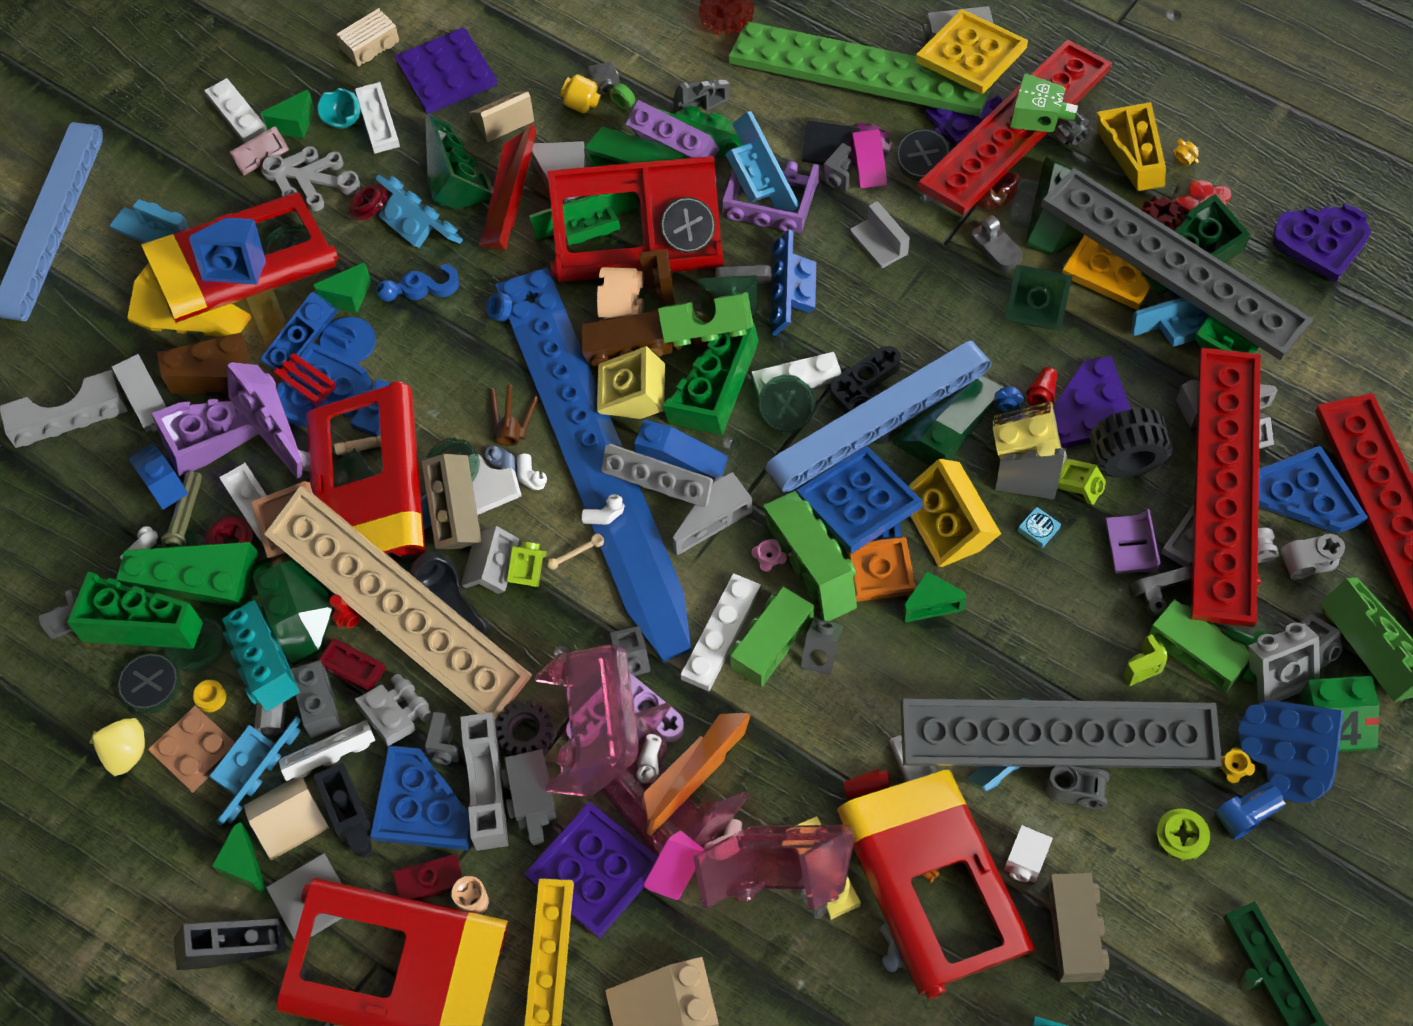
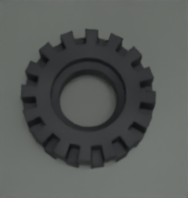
[495,700,555,757]

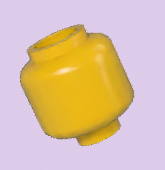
[560,74,601,114]

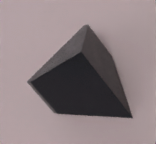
[802,117,860,165]

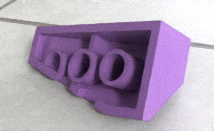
[227,362,302,479]
[152,399,259,476]

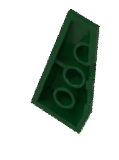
[425,114,493,209]
[1141,194,1251,296]
[893,375,1003,466]

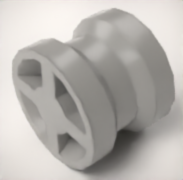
[1258,528,1279,563]

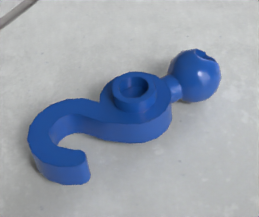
[376,264,459,301]

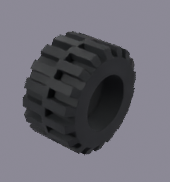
[1089,408,1173,478]

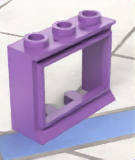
[626,100,719,159]
[723,161,819,234]

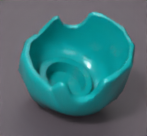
[317,88,360,129]

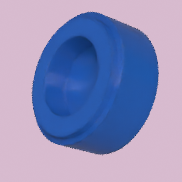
[487,292,512,321]

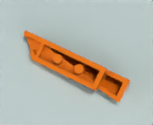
[642,713,750,836]

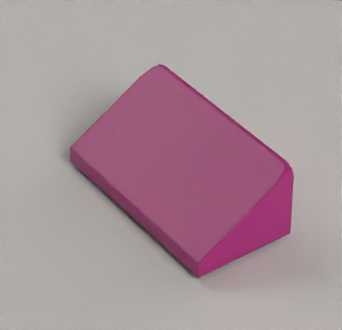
[643,830,706,900]

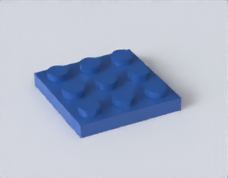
[796,446,923,554]

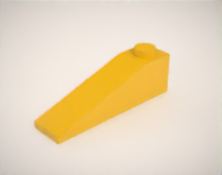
[127,262,252,337]

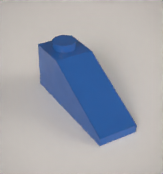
[634,420,728,480]
[128,443,188,509]

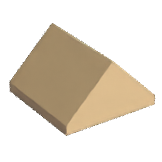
[469,91,534,142]
[243,778,329,860]

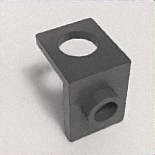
[801,618,843,675]

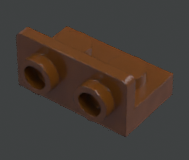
[640,249,675,306]

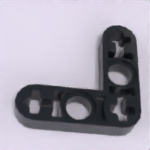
[830,346,901,444]

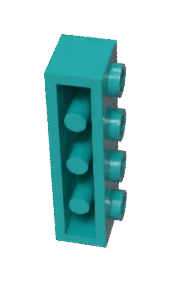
[223,600,300,712]

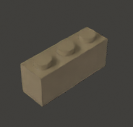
[422,454,482,549]
[1047,873,1109,983]

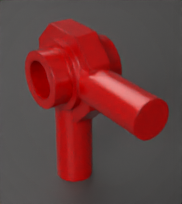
[330,595,361,629]

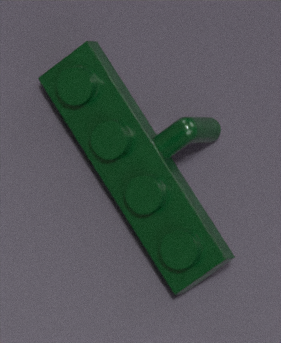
[1223,901,1327,1026]

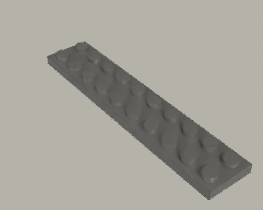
[1041,168,1313,361]
[900,699,1222,769]

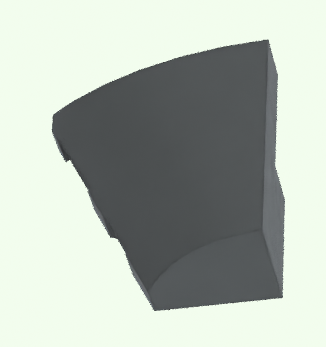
[674,79,729,112]
[995,448,1065,499]

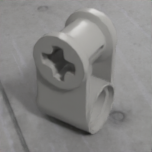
[1280,534,1345,580]

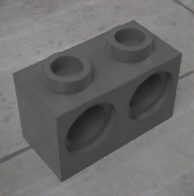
[291,660,342,739]

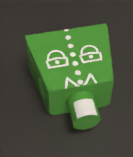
[1010,74,1078,132]

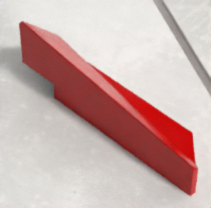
[479,123,537,251]

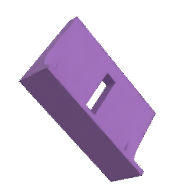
[1105,509,1160,574]

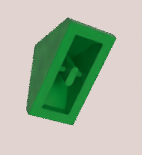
[260,90,315,139]
[313,263,372,313]
[1195,316,1259,354]
[903,571,967,623]
[212,823,266,893]

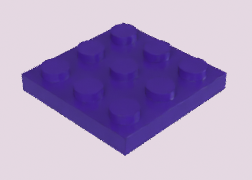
[394,27,498,115]
[524,802,658,939]

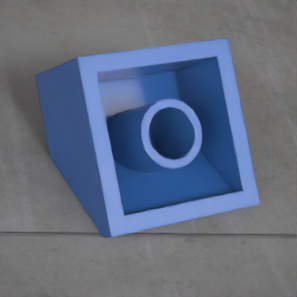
[189,218,266,285]

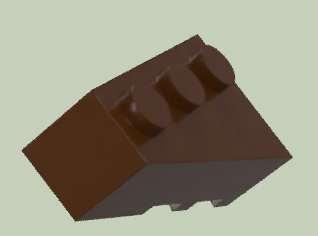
[157,332,253,395]

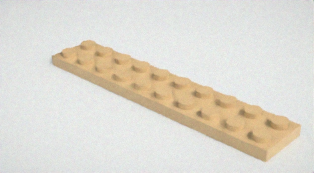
[264,486,532,722]

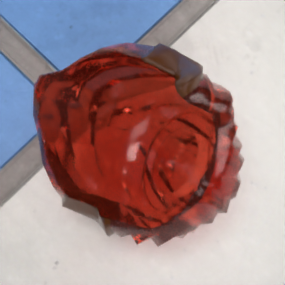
[975,172,1021,210]

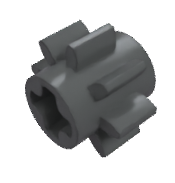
[1055,112,1089,146]

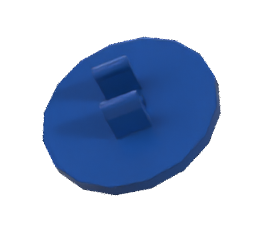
[320,317,376,363]

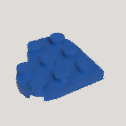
[276,342,373,428]
[1239,701,1344,803]

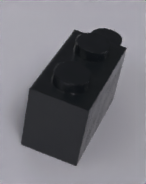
[313,762,372,858]

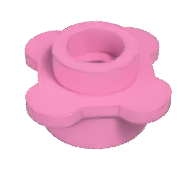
[752,539,787,572]

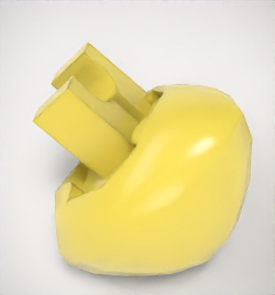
[89,718,145,776]

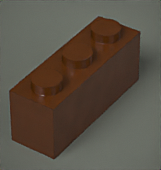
[582,310,672,368]

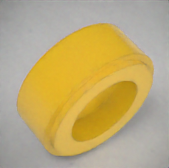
[193,680,226,712]

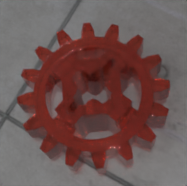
[699,0,754,35]

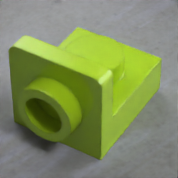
[1057,459,1106,505]
[507,541,547,587]
[1123,634,1167,686]

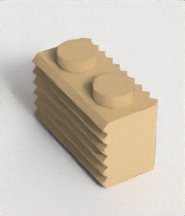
[336,8,399,66]

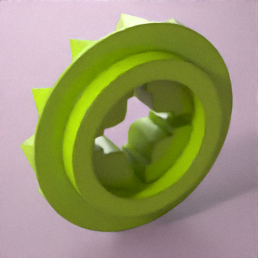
[1156,809,1210,861]

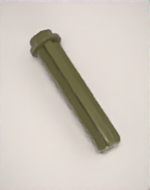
[161,471,202,548]

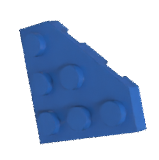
[1258,446,1368,534]
[370,746,471,850]

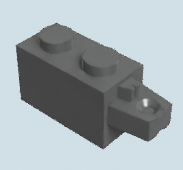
[501,749,557,846]

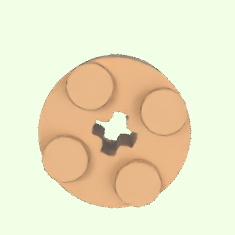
[597,267,644,321]

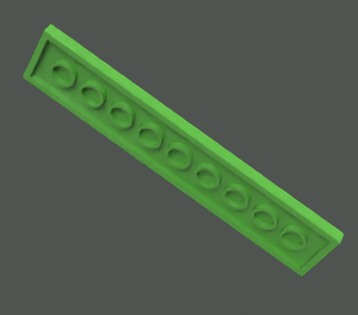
[729,21,993,117]

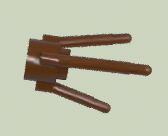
[490,384,539,446]

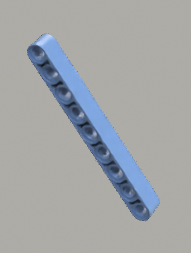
[0,122,103,321]
[765,341,991,493]

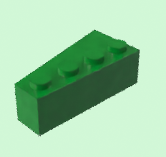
[584,127,689,167]
[663,322,759,435]
[116,542,258,608]
[67,571,203,649]

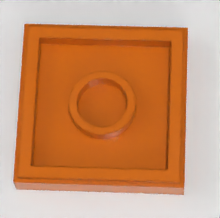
[846,536,916,602]

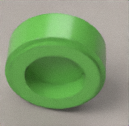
[610,83,636,110]

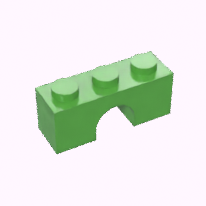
[658,292,754,347]

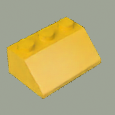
[908,459,1001,567]

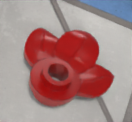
[1176,180,1231,212]

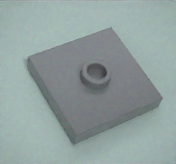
[266,853,342,939]

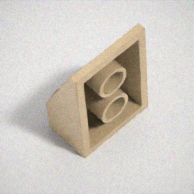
[605,957,719,1026]

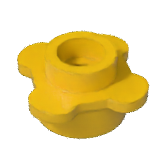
[1173,139,1199,166]
[1219,747,1255,784]

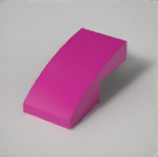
[852,129,887,188]

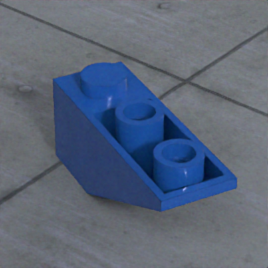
[260,292,339,370]

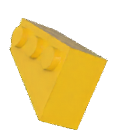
[1097,102,1166,191]

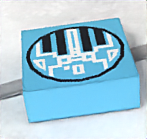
[1018,507,1061,549]

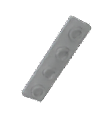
[602,444,713,507]

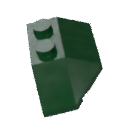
[1025,157,1084,255]
[253,553,335,665]

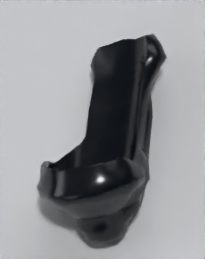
[409,552,489,635]

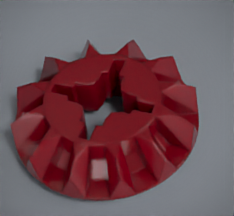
[349,184,388,221]
[1141,195,1185,231]
[205,517,255,545]

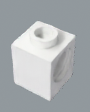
[1004,825,1053,883]

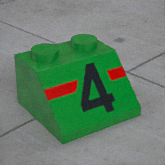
[1299,676,1380,752]

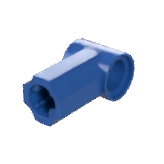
[1214,782,1286,840]

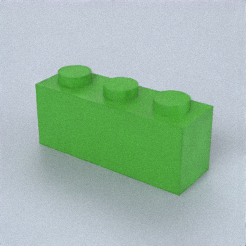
[729,586,814,688]
[1149,600,1249,694]

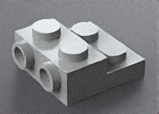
[1248,623,1320,703]

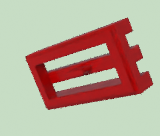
[274,353,337,406]

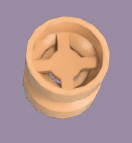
[452,876,489,915]

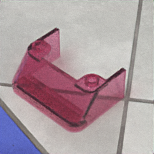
[535,644,638,797]
[596,703,749,856]
[693,825,854,910]

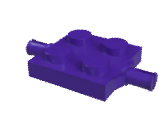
[926,95,1003,147]

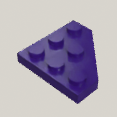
[1053,356,1131,448]

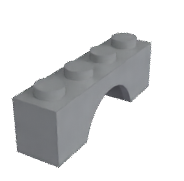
[0,370,128,448]
[460,712,509,851]

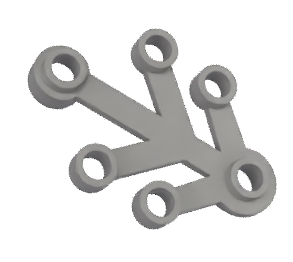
[261,146,360,211]

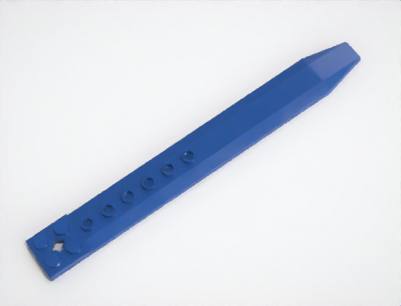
[495,267,691,662]

